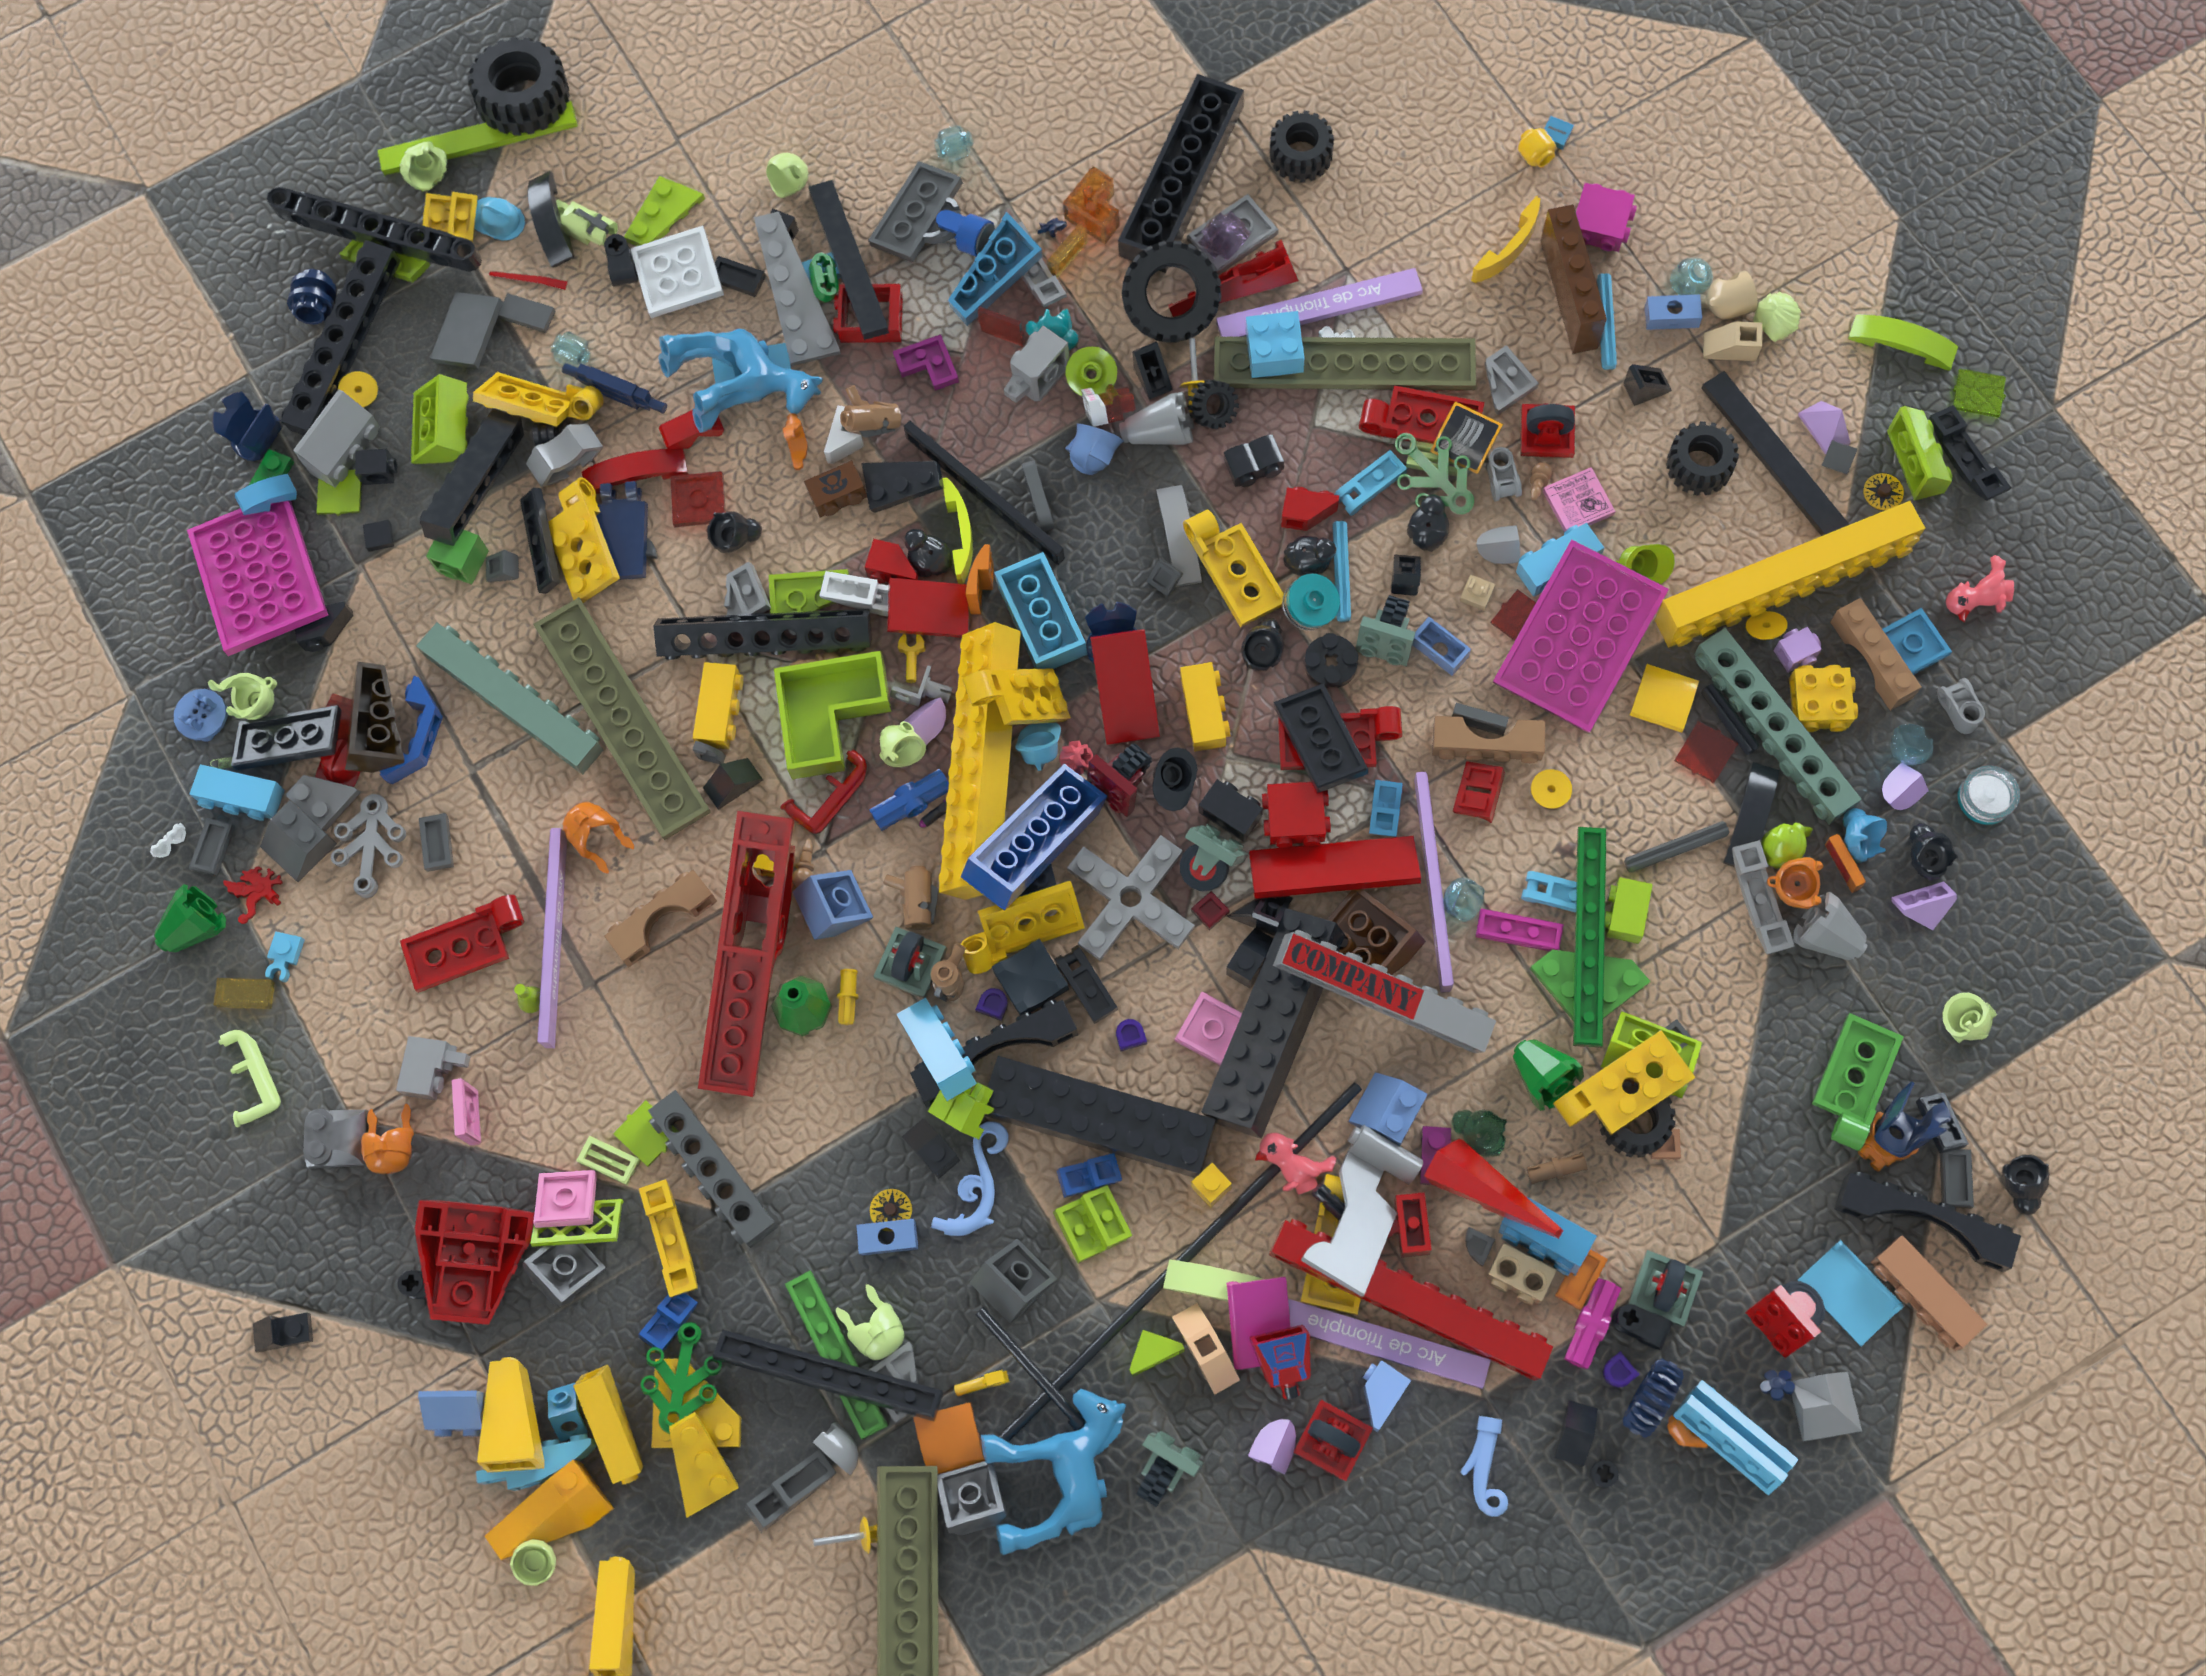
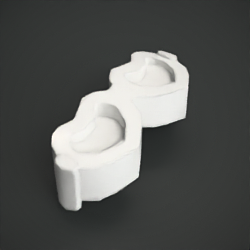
[150,823,186,858]

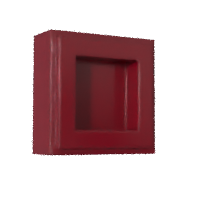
[1191,891,1230,931]

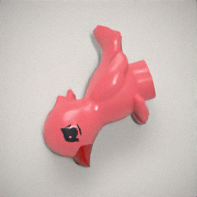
[1946,555,2014,622]
[1255,1133,1337,1195]

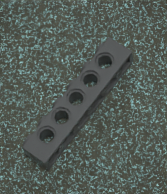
[648,1090,778,1248]

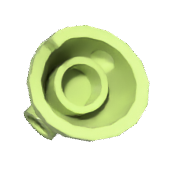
[879,721,926,767]
[1943,993,1997,1043]

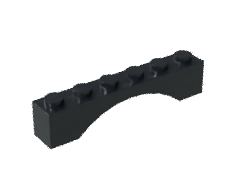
[910,999,1078,1108]
[1834,1171,2021,1272]

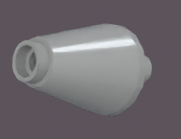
[1119,392,1194,445]

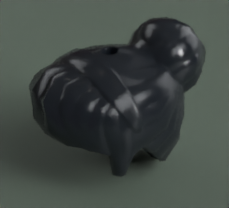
[1407,494,1449,552]
[706,511,762,553]
[904,529,952,577]
[1283,536,1337,577]
[1241,618,1284,671]
[1909,823,1958,881]
[2002,1154,2050,1215]

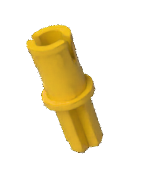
[836,969,859,1025]

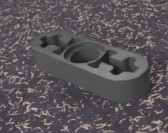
[1021,460,1054,532]

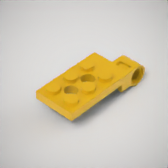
[473,372,604,427]
[548,477,620,603]
[1183,509,1287,628]
[963,668,1071,725]
[961,880,1085,974]
[1553,1030,1696,1135]
[1301,1174,1361,1315]

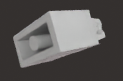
[396,1036,471,1101]

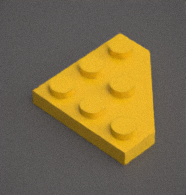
[652,1359,741,1448]

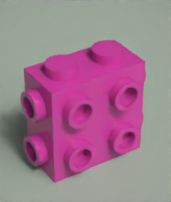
[1576,183,1637,252]

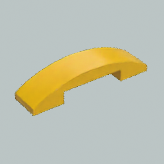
[1471,196,1540,283]
[639,1179,698,1298]

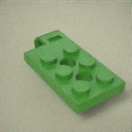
[1812,1013,1904,1151]

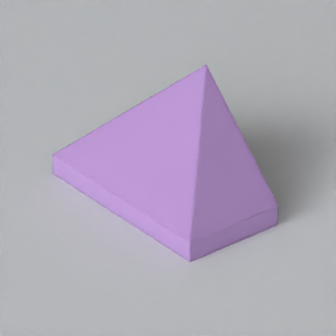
[1798,401,1851,455]
[1891,882,1957,930]

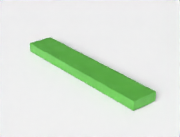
[785,1270,888,1440]

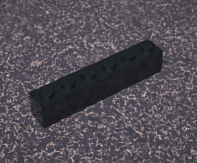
[420,409,524,546]

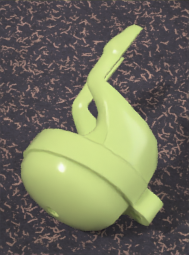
[208,673,277,720]
[836,1284,904,1360]

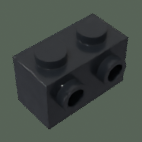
[1199,779,1263,842]

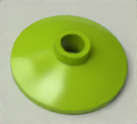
[1066,346,1117,397]

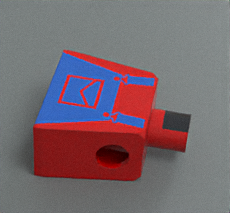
[1250,1324,1311,1399]

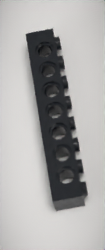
[281,240,401,435]
[653,609,872,660]

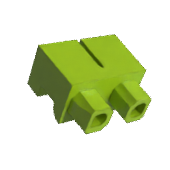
[928,1080,994,1140]

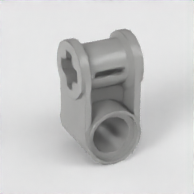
[1487,447,1522,502]
[1937,678,1985,734]

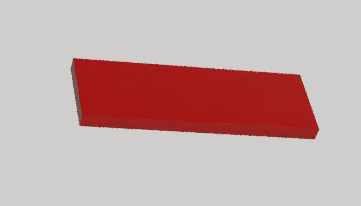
[1249,835,1421,899]

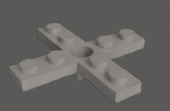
[1067,835,1195,961]

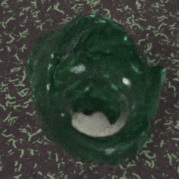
[1451,1109,1508,1157]

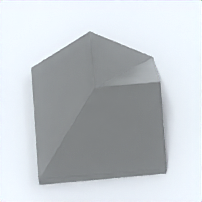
[1791,1372,1862,1441]

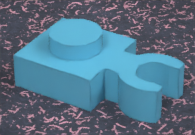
[265,931,305,983]

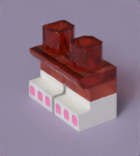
[1081,383,1136,427]

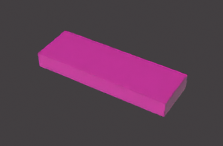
[1475,908,1564,952]

